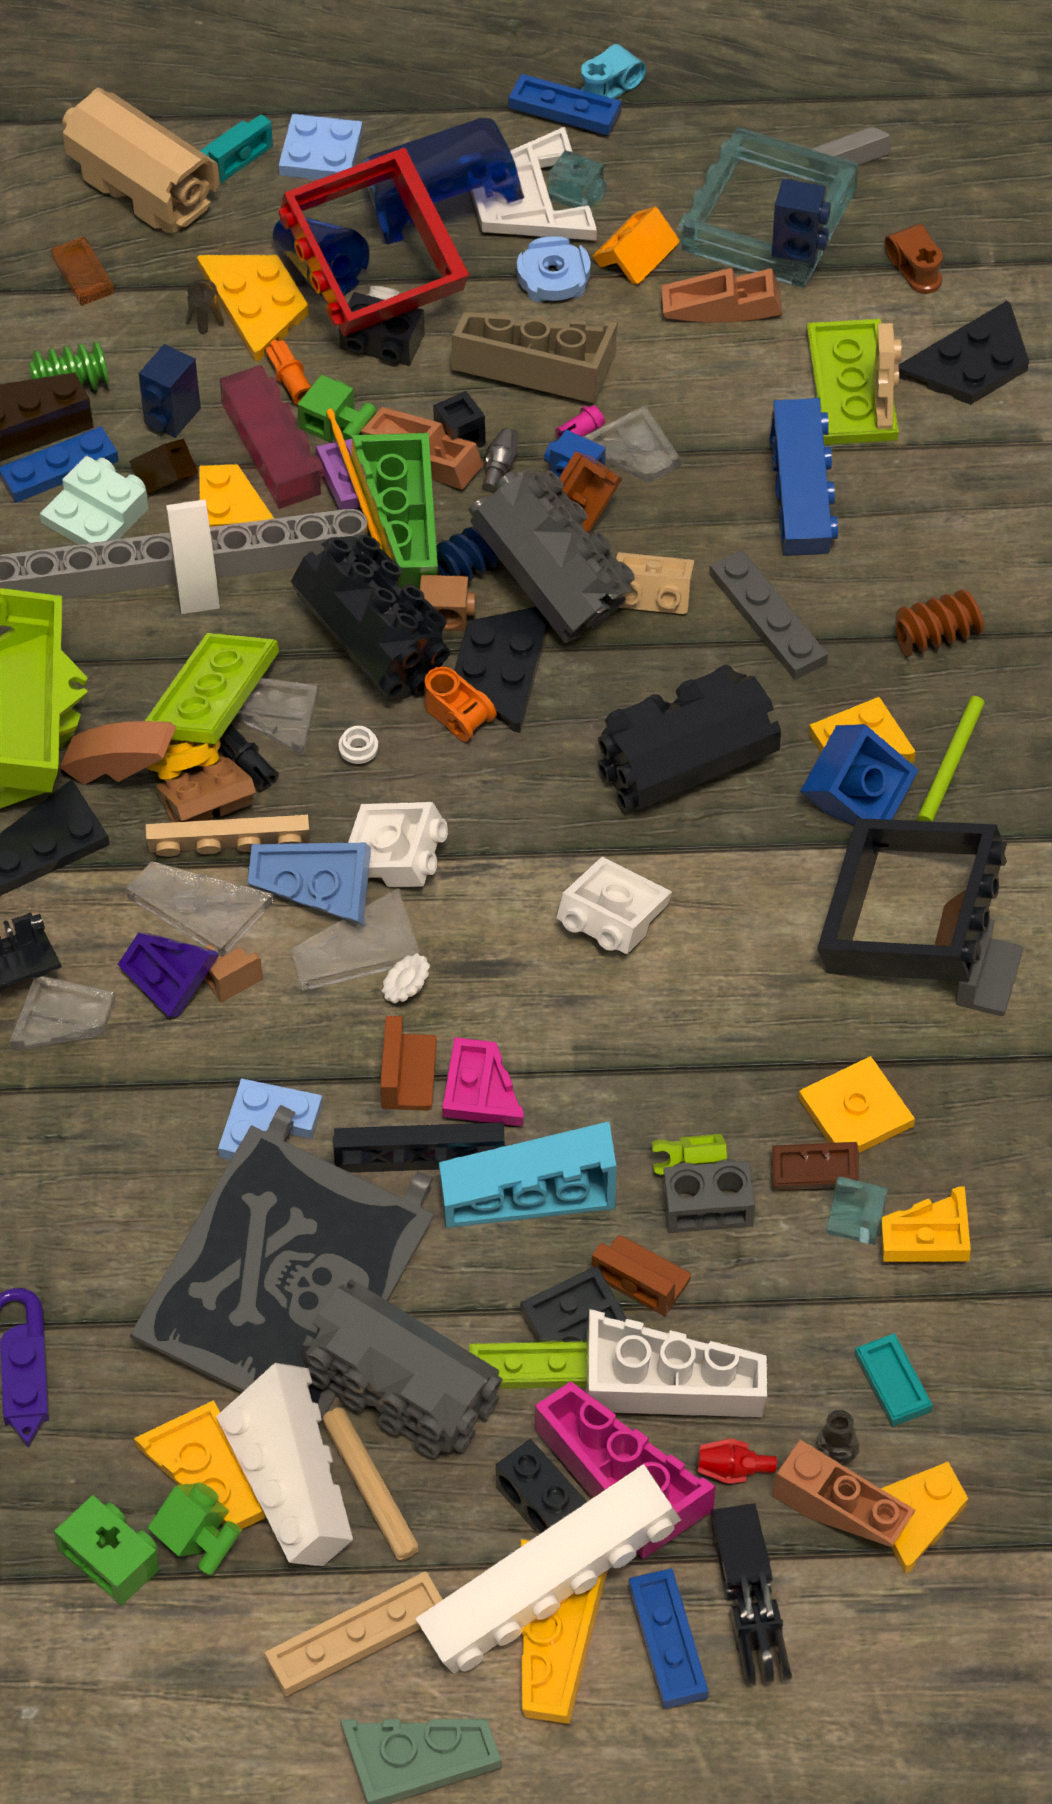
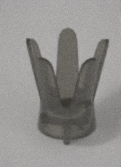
[185,280,224,335]

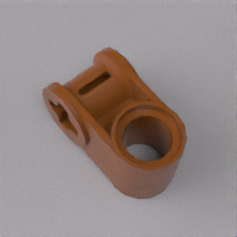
[884,223,943,294]

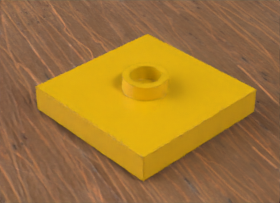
[798,1056,915,1153]

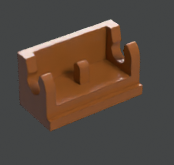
[559,451,623,533]

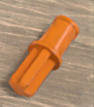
[266,339,312,405]

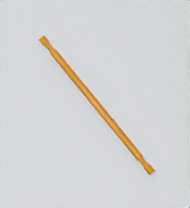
[326,409,383,550]

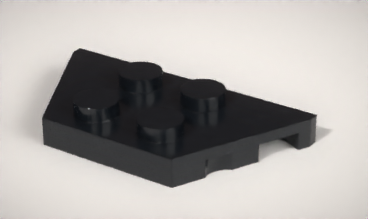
[898,301,1029,405]
[454,607,550,733]

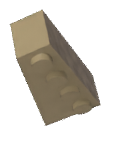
[451,312,618,403]

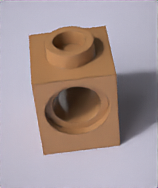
[420,575,476,631]

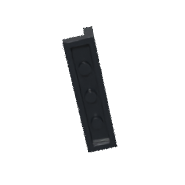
[333,1122,505,1173]

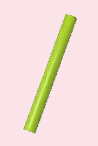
[917,696,985,822]

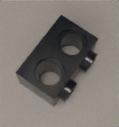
[339,292,425,366]
[496,1438,587,1535]

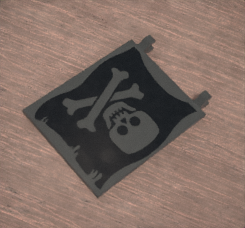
[130,1105,434,1427]

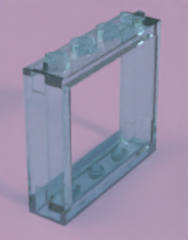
[678,127,859,288]

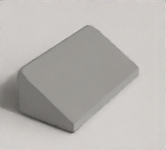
[809,127,891,177]

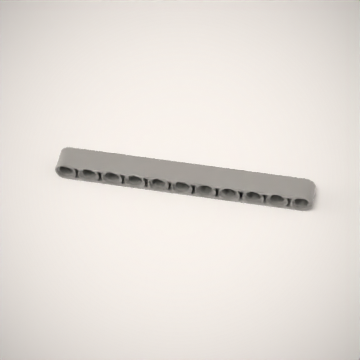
[0,509,368,599]

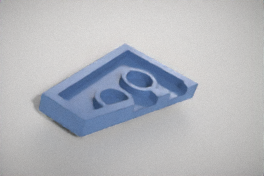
[248,842,371,925]

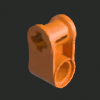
[424,667,497,742]

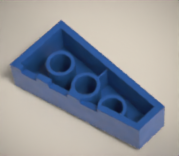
[769,398,838,556]

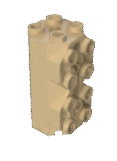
[62,88,220,233]

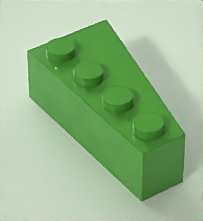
[351,433,438,589]

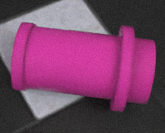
[555,405,605,439]

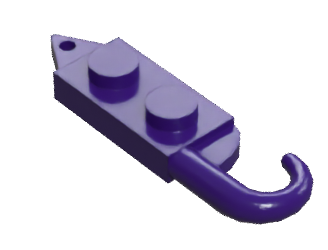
[0,1288,49,1447]

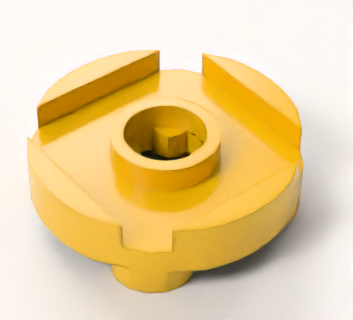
[146,739,221,780]

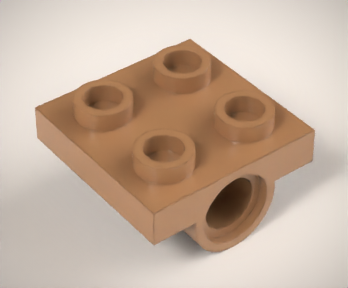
[155,757,256,823]

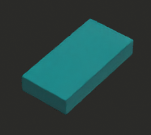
[854,1333,933,1427]

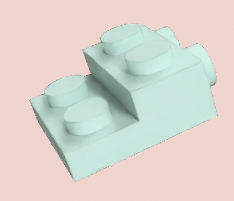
[40,456,149,545]

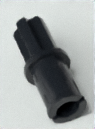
[220,723,279,791]

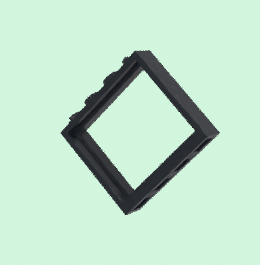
[817,818,1007,982]

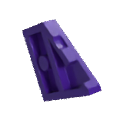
[117,932,219,1017]

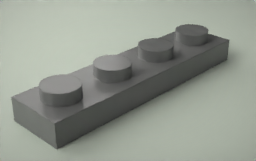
[709,550,828,680]

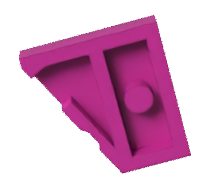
[442,1037,524,1126]

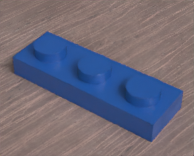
[508,74,621,135]
[0,426,119,503]
[628,1568,709,1709]

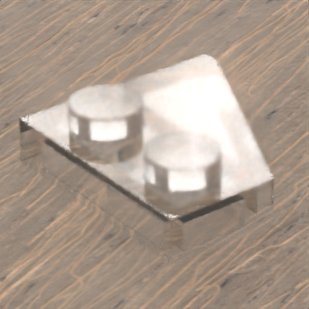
[583,405,682,483]
[10,977,116,1051]

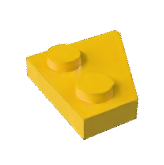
[809,697,916,763]
[881,1187,971,1262]

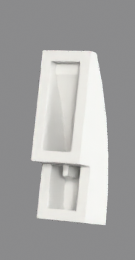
[166,500,220,614]

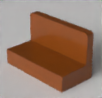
[380,1016,437,1111]
[592,1235,691,1317]

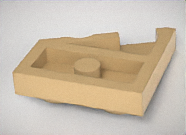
[873,323,901,429]

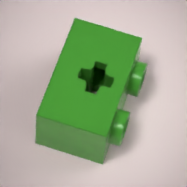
[54,1495,160,1606]

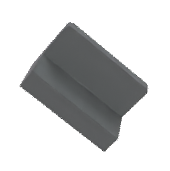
[956,919,1023,1016]

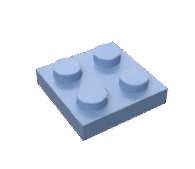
[279,114,363,180]

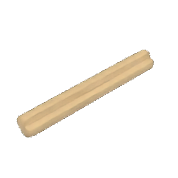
[323,1407,418,1561]

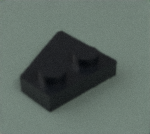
[520,1266,627,1342]

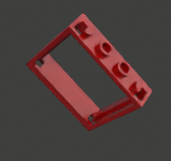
[279,147,469,336]

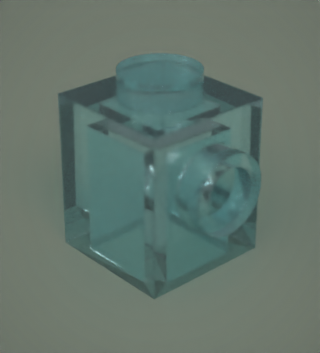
[548,150,607,208]

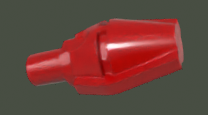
[697,1439,777,1484]

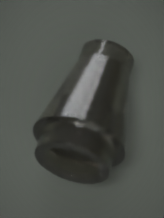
[815,1410,859,1465]

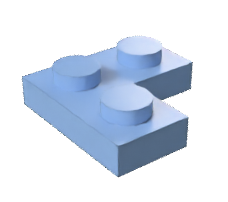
[218,1078,323,1160]

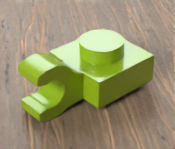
[651,1134,727,1175]

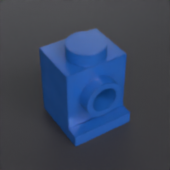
[544,429,606,477]

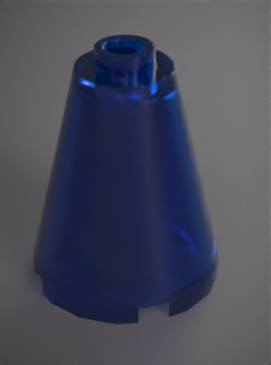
[273,216,370,296]

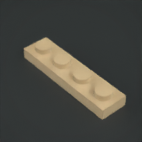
[146,815,310,857]
[264,1571,443,1697]

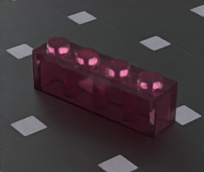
[219,365,324,509]

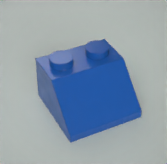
[800,724,918,826]

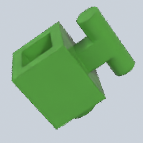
[297,374,377,443]
[148,1482,242,1575]

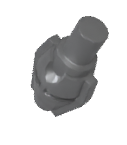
[482,428,518,492]

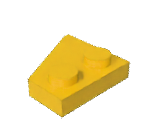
[199,464,274,527]
[881,1462,968,1573]

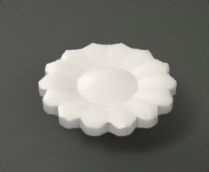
[382,953,430,1004]

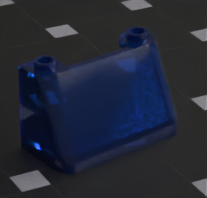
[363,118,524,245]

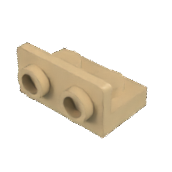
[616,552,694,614]

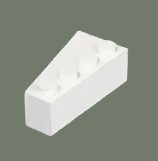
[586,1309,767,1417]

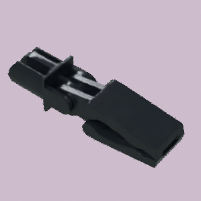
[710,1503,792,1686]

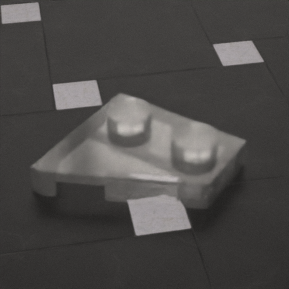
[235,678,319,755]

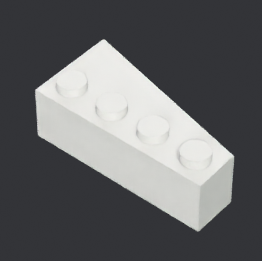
[216,1363,353,1566]

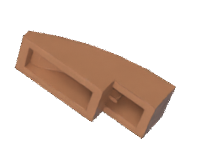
[662,268,782,323]
[361,407,483,490]
[59,721,176,785]

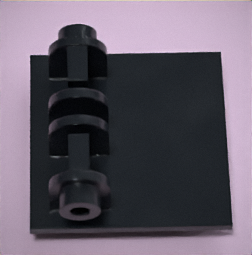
[0,912,62,991]

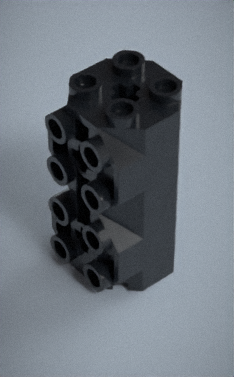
[291,535,450,700]
[598,665,781,812]

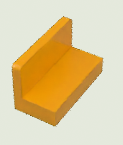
[592,206,679,285]

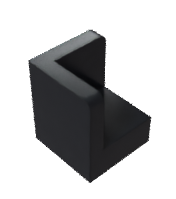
[433,391,486,447]

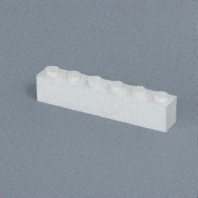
[416,1464,681,1674]

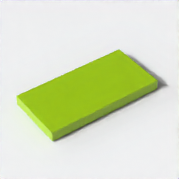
[806,319,899,445]
[145,633,279,744]

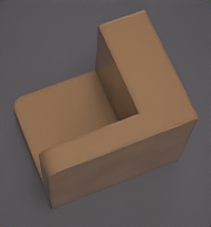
[203,944,263,1003]

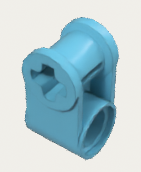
[581,44,646,99]

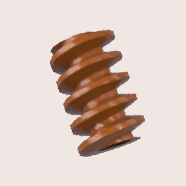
[895,589,984,657]

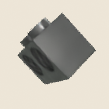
[663,1159,755,1233]

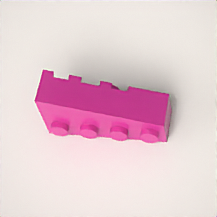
[535,1381,716,1559]

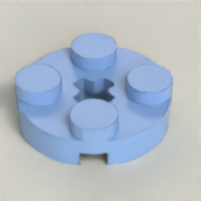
[517,236,590,302]

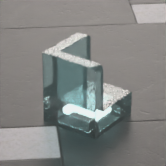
[826,1177,888,1245]

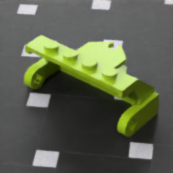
[0,588,87,808]

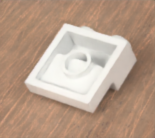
[348,802,448,887]
[556,857,672,954]

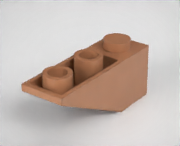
[771,1440,915,1547]

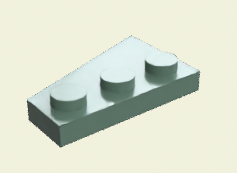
[341,1719,502,1804]

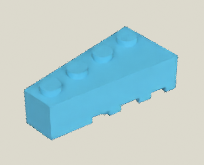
[439,1121,616,1228]

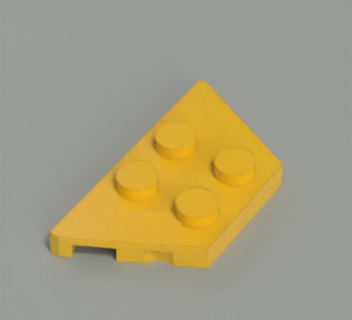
[197,255,309,362]

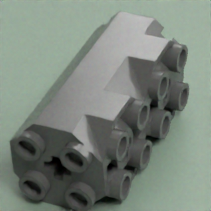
[468,468,635,643]
[301,1279,503,1458]

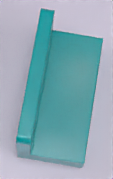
[200,114,273,184]

